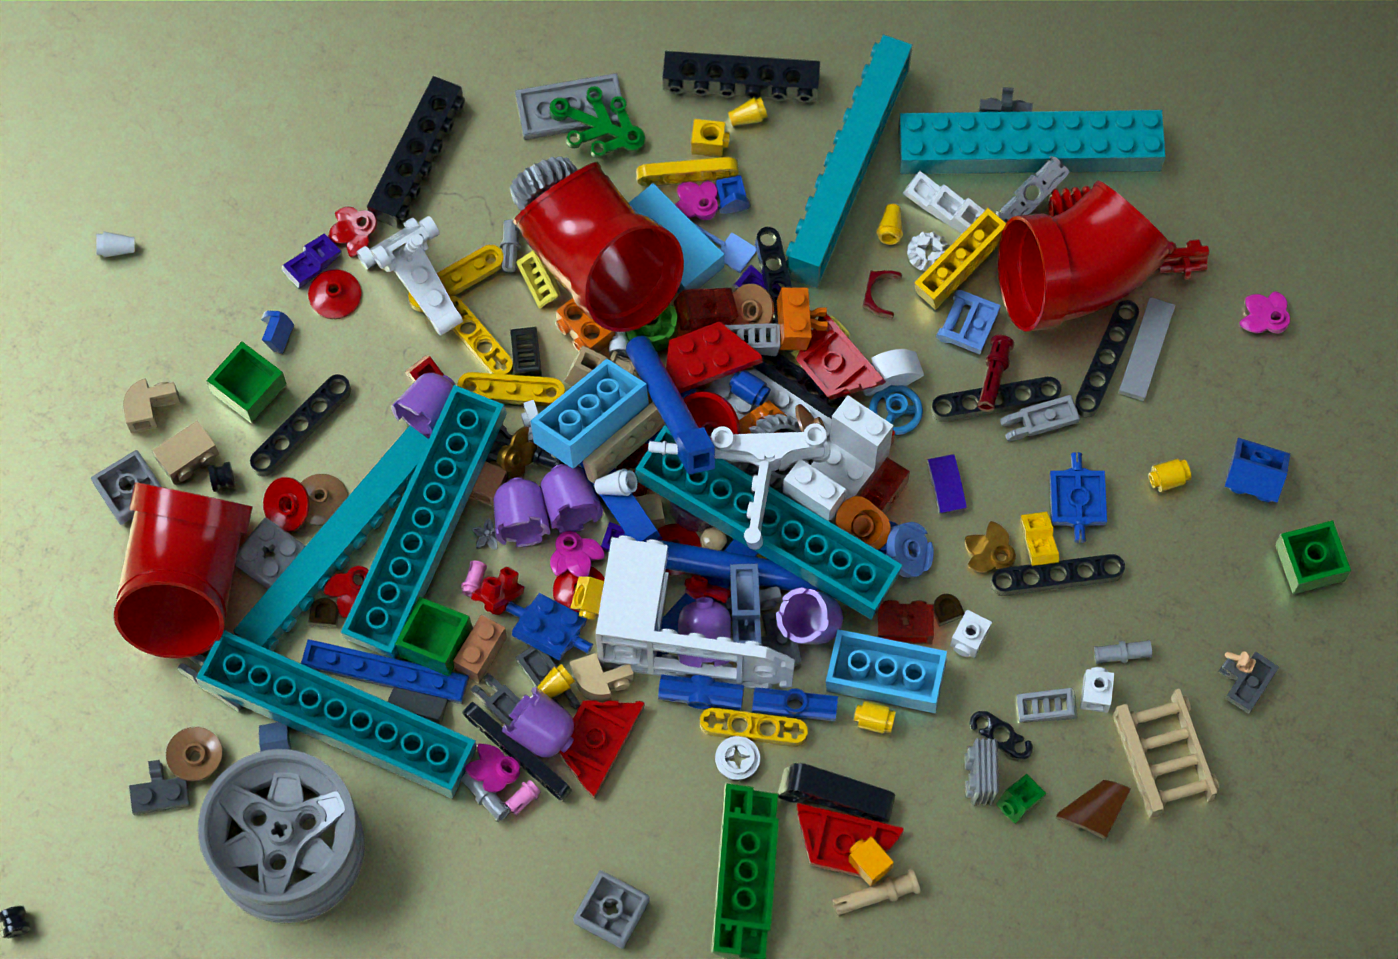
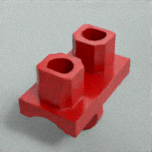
[1159,240,1209,280]
[471,567,525,615]

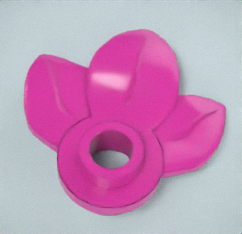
[675,180,718,220]
[1239,291,1290,334]
[550,531,605,578]
[465,744,520,792]

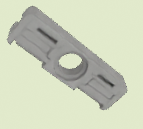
[996,156,1069,223]

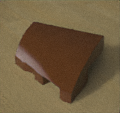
[1056,780,1131,840]

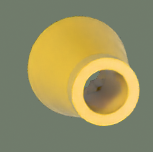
[728,98,768,127]
[877,204,903,245]
[537,664,575,698]

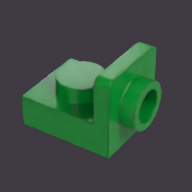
[996,774,1047,823]

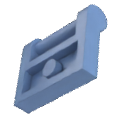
[936,290,1001,354]

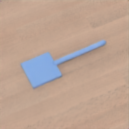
[694,223,757,273]

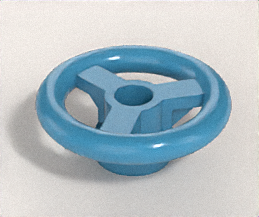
[869,385,923,435]

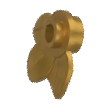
[497,426,538,479]
[965,521,1016,572]

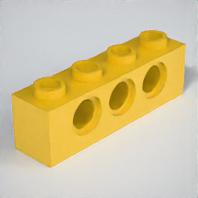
[914,208,1006,310]

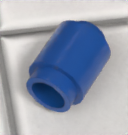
[729,370,771,407]

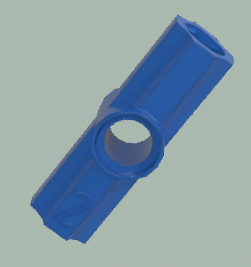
[658,674,744,710]
[752,687,838,721]

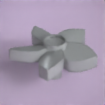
[472,518,497,550]

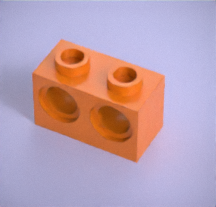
[556,298,615,353]

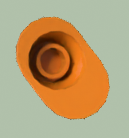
[836,496,891,550]

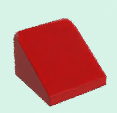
[405,356,444,382]

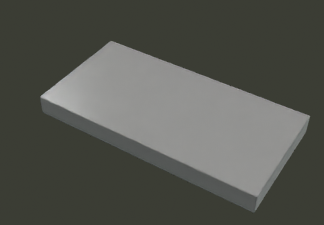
[515,73,623,140]

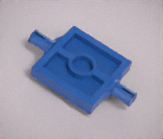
[1049,452,1107,543]
[505,593,593,661]

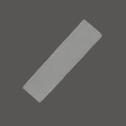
[1118,297,1175,402]

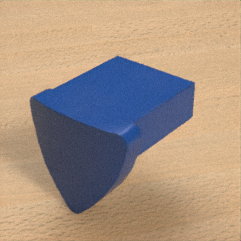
[715,175,751,214]
[261,311,294,354]

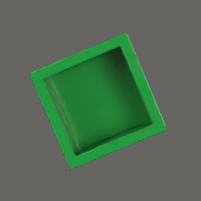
[206,341,287,423]
[395,597,473,676]

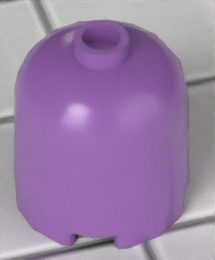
[391,373,455,439]
[540,464,603,533]
[493,477,550,547]
[776,588,843,645]
[677,597,732,668]
[502,687,574,758]

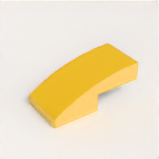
[1021,511,1059,566]

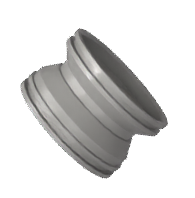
[198,749,365,923]

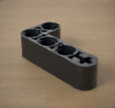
[778,763,895,823]

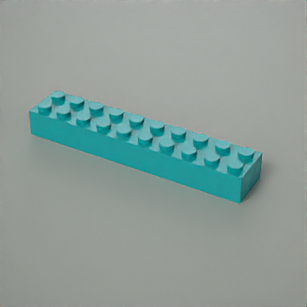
[786,34,912,288]
[898,110,1165,174]
[340,385,507,659]
[635,425,903,620]
[196,630,477,799]

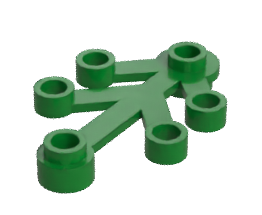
[549,86,645,158]

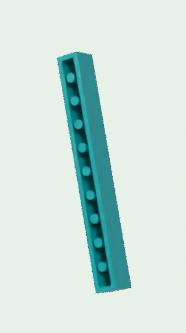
[233,425,429,651]

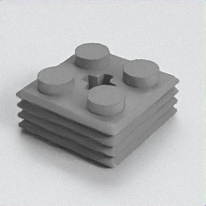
[91,450,162,525]
[235,518,305,589]
[964,738,999,806]
[573,870,649,949]

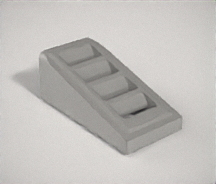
[725,323,780,356]
[1017,688,1077,723]

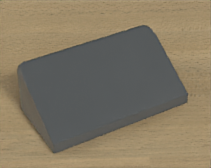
[387,687,448,725]

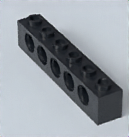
[662,51,820,102]
[367,76,465,228]

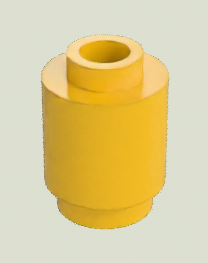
[1148,459,1191,492]
[853,700,896,734]

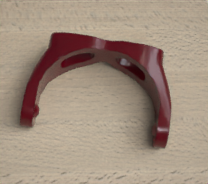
[862,270,902,319]

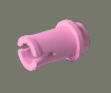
[461,560,487,597]
[505,780,541,816]

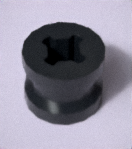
[208,462,235,492]
[0,906,31,938]

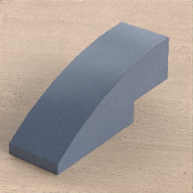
[730,564,761,644]

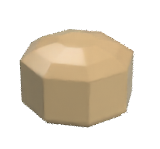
[700,527,727,551]

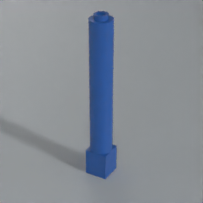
[626,336,715,475]
[624,533,821,591]

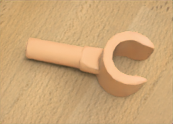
[1225,651,1256,673]

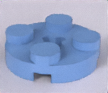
[886,522,934,578]

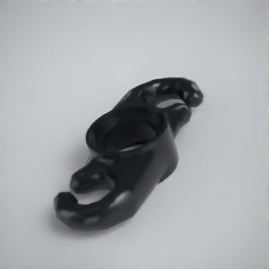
[969,711,1033,760]

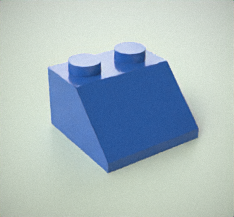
[1224,438,1290,502]

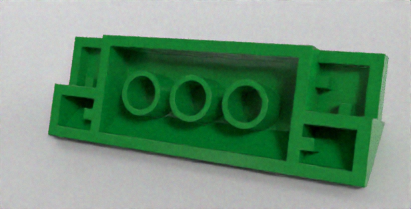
[711,783,779,959]

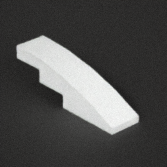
[903,171,996,250]

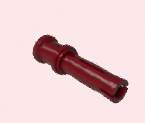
[977,335,1015,412]

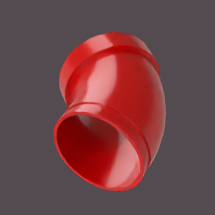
[513,162,684,332]
[998,180,1175,332]
[114,483,253,659]

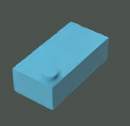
[629,183,724,300]
[531,359,649,469]
[826,629,947,714]

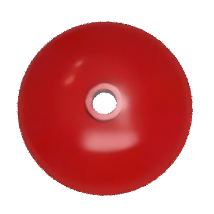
[683,392,740,441]

